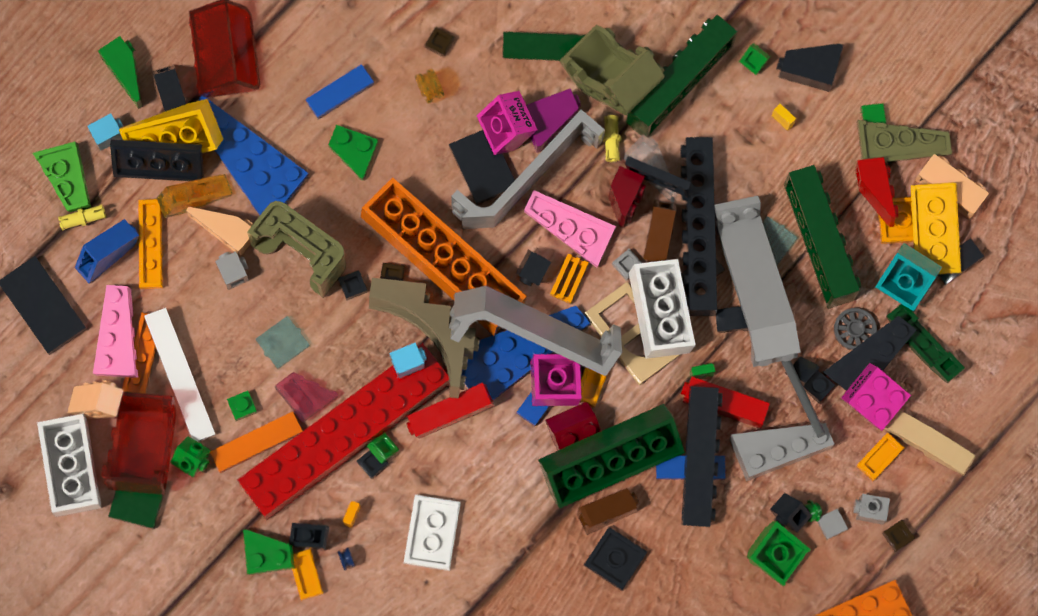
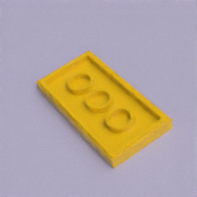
[911,182,961,274]

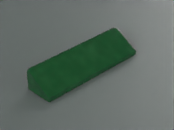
[502,32,585,61]

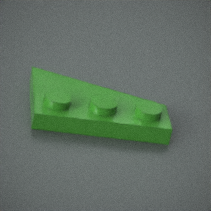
[33,142,91,213]

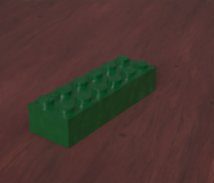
[626,14,737,140]
[784,165,861,309]
[538,404,685,509]

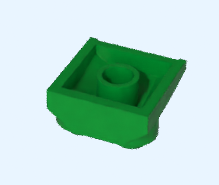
[746,521,811,586]

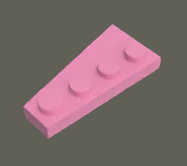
[524,190,616,268]
[93,285,138,378]

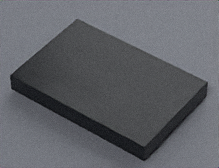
[449,130,515,205]
[625,156,693,198]

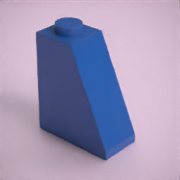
[74,219,139,284]

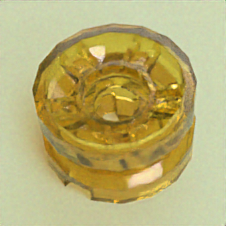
[415,68,444,104]

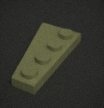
[857,120,952,163]

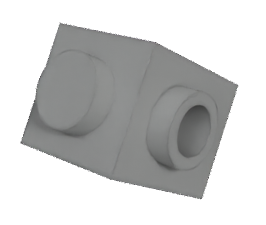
[215,252,249,290]
[853,494,890,525]

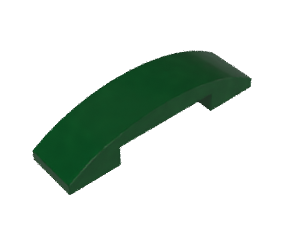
[886,304,965,383]

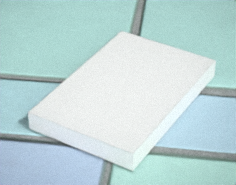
[404,495,461,571]

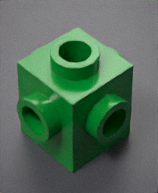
[170,436,211,477]

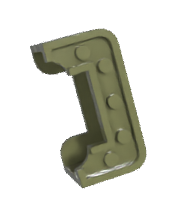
[560,24,665,115]
[247,201,346,298]

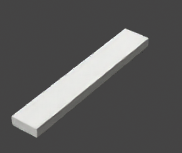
[144,308,215,442]

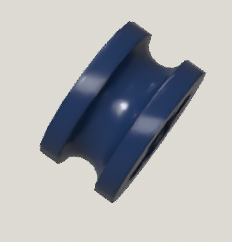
[337,547,355,571]

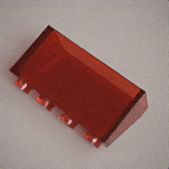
[189,0,260,98]

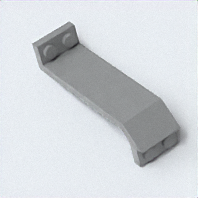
[451,110,605,229]
[714,196,801,367]
[449,286,622,376]

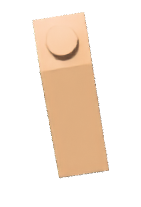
[186,207,253,257]

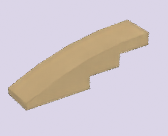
[884,410,976,476]

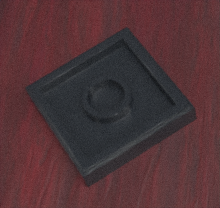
[583,527,647,591]

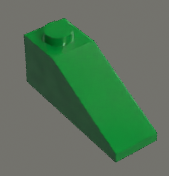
[98,36,142,109]

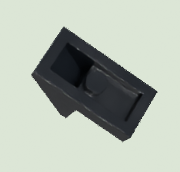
[785,356,835,403]
[289,523,329,551]

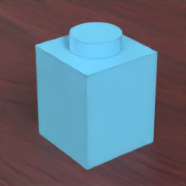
[87,114,124,151]
[390,343,427,378]

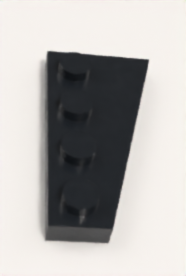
[823,316,916,391]

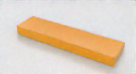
[138,199,163,289]

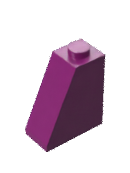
[526,88,581,153]

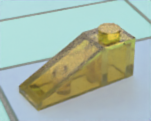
[157,174,233,218]

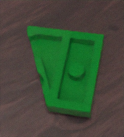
[328,125,378,181]
[243,530,294,575]

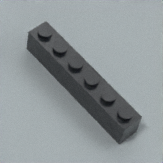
[681,386,723,527]

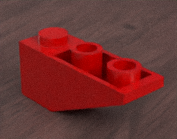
[855,157,899,227]

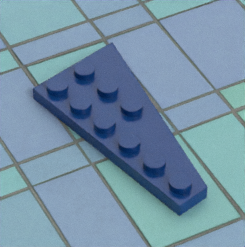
[198,95,309,215]
[462,306,590,401]

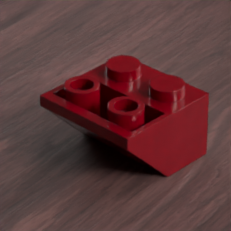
[608,166,646,228]
[545,401,601,451]

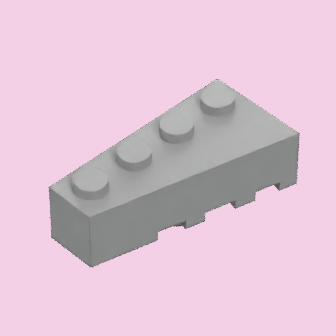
[729,423,834,481]

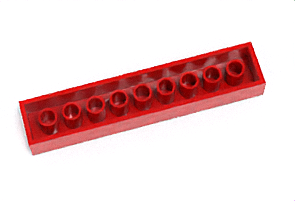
[237,343,450,521]

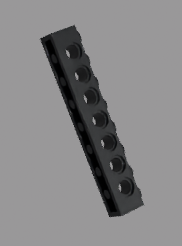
[680,137,717,316]

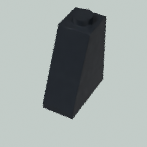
[776,44,843,92]
[153,65,186,112]

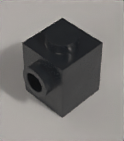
[516,249,551,287]
[770,493,812,533]

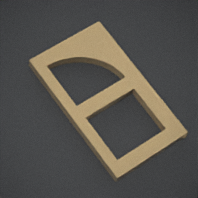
[584,282,681,385]

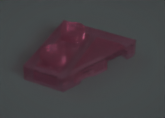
[275,372,338,422]

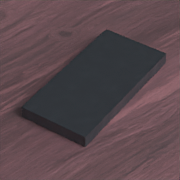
[110,140,204,182]
[0,256,87,355]

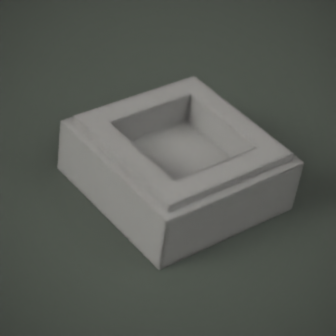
[612,249,642,281]
[818,508,848,540]

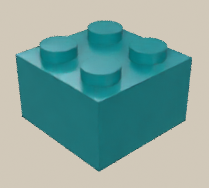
[875,243,942,312]

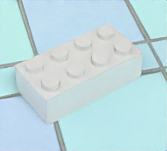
[629,259,695,359]
[37,414,102,517]

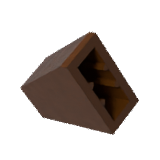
[643,200,676,263]
[577,488,639,535]

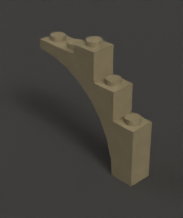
[369,278,480,398]

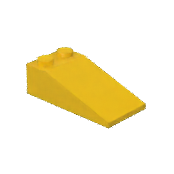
[119,99,223,153]

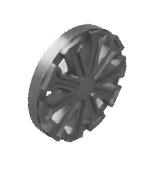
[834,308,877,350]

